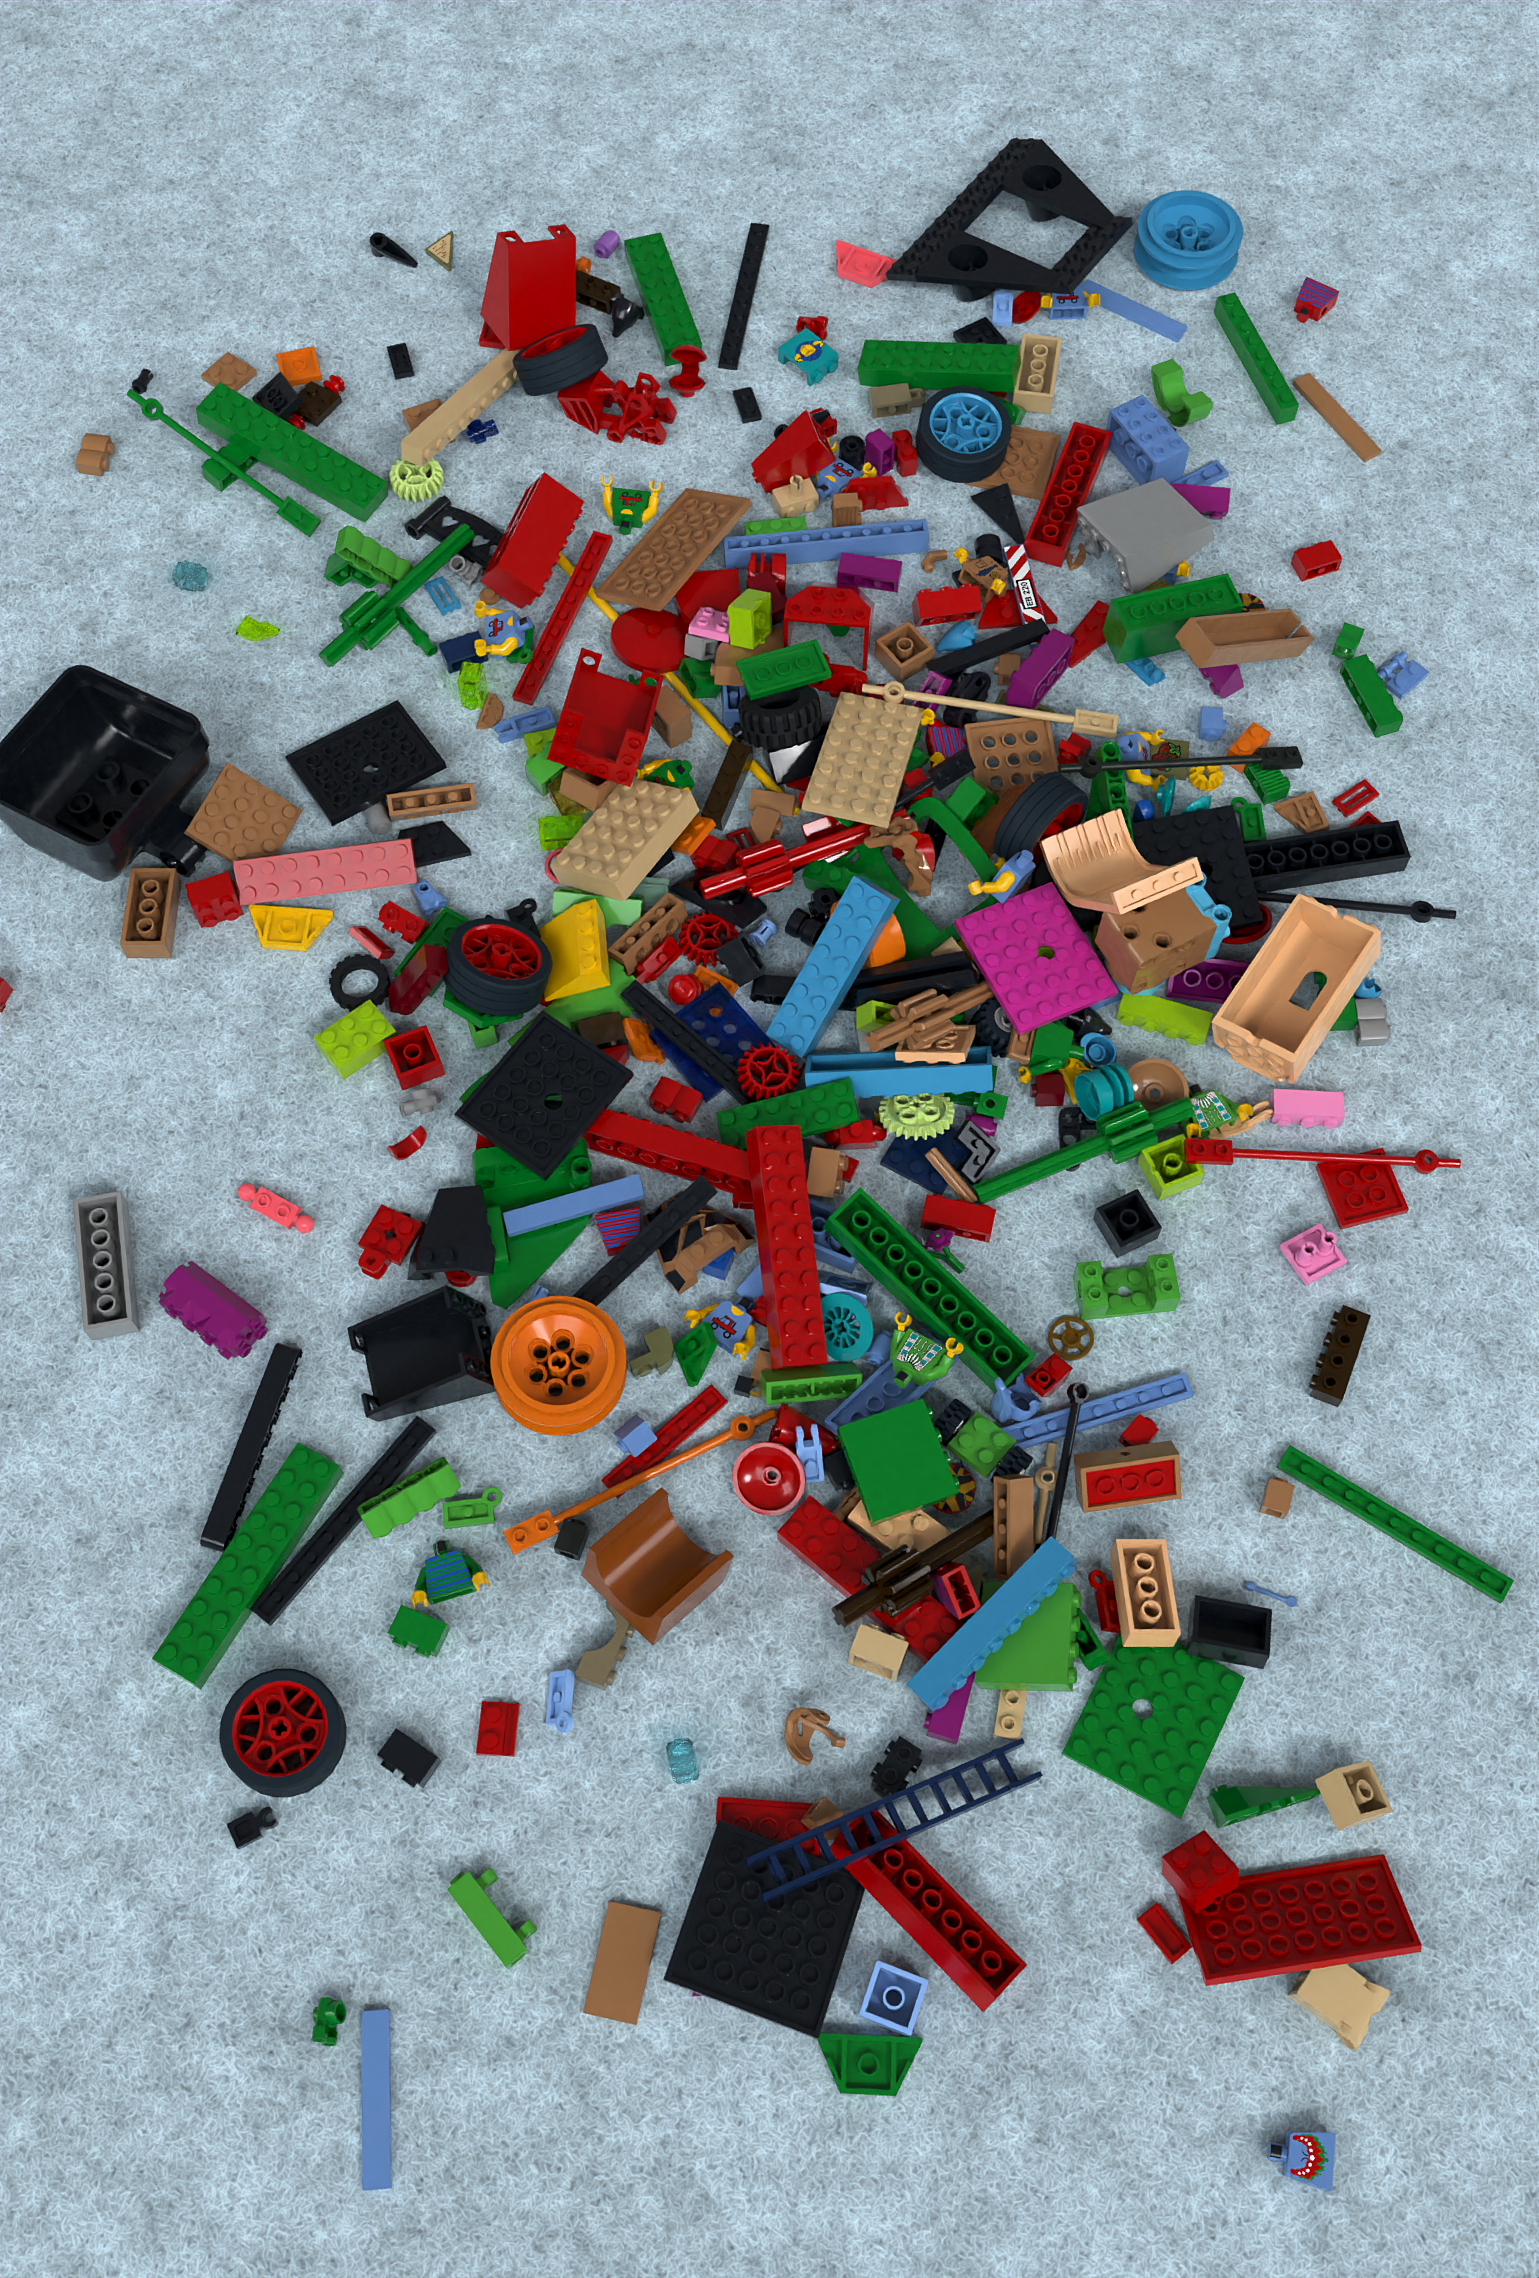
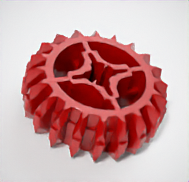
[679,911,738,968]
[737,1042,799,1102]

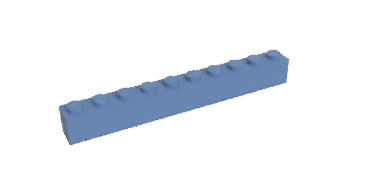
[723,519,929,569]

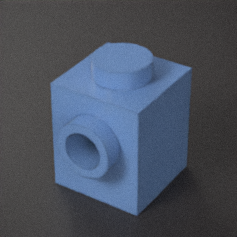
[1198,707,1227,742]
[613,1415,658,1457]

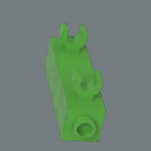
[447,1868,538,1970]

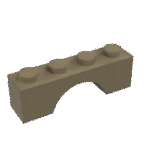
[575,1601,636,1691]

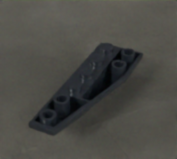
[762,721,831,786]

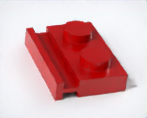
[476,1701,520,1757]

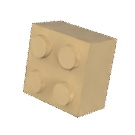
[848,1623,909,1682]
[1315,1760,1393,1831]

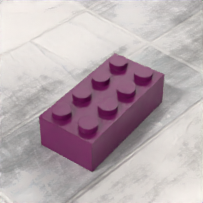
[1005,628,1075,710]

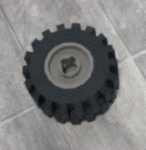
[970,996,1012,1058]

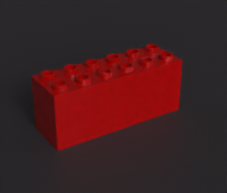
[480,472,584,609]

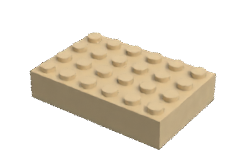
[550,778,700,902]

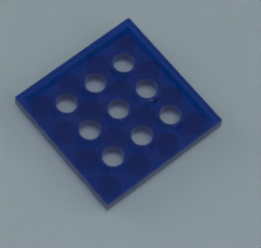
[649,982,776,1103]

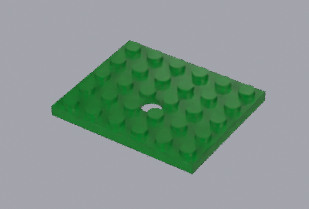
[1062,1633,1245,1818]

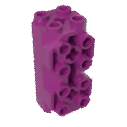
[158,1261,268,1360]

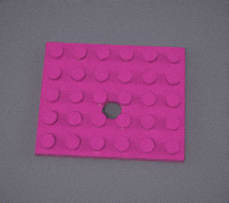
[953,882,1118,1036]

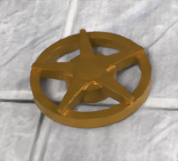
[1048,1317,1094,1360]

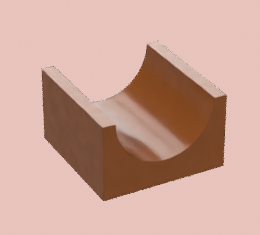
[581,1487,734,1646]

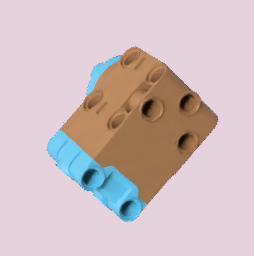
[1094,872,1232,996]

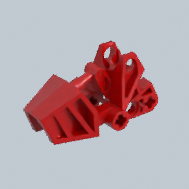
[557,370,677,446]

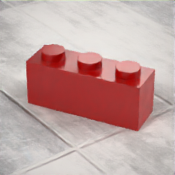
[920,1194,996,1243]

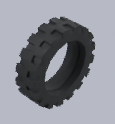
[329,954,391,1012]

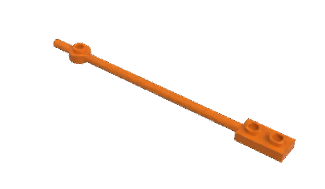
[503,1408,776,1556]

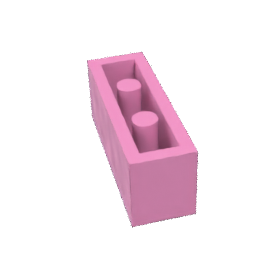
[1270,1089,1345,1129]

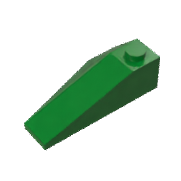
[1207,1784,1321,1829]

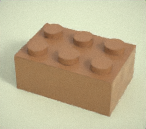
[559,767,619,811]

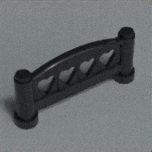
[404,496,503,576]

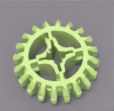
[389,458,444,504]

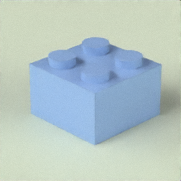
[858,1960,929,2037]

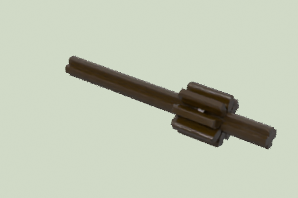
[831,1505,1035,1628]

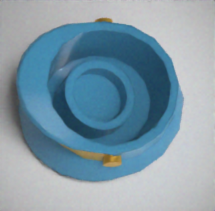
[1078,1032,1117,1070]

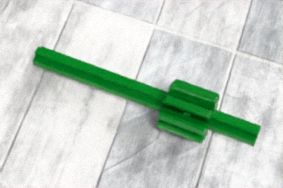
[319,523,475,667]
[973,1096,1195,1204]

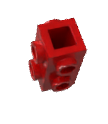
[378,900,430,945]

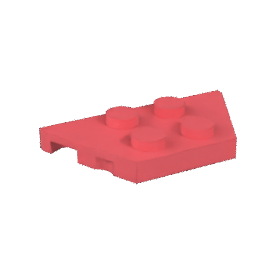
[836,239,898,288]

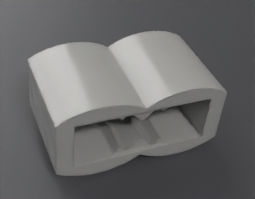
[1354,998,1391,1047]

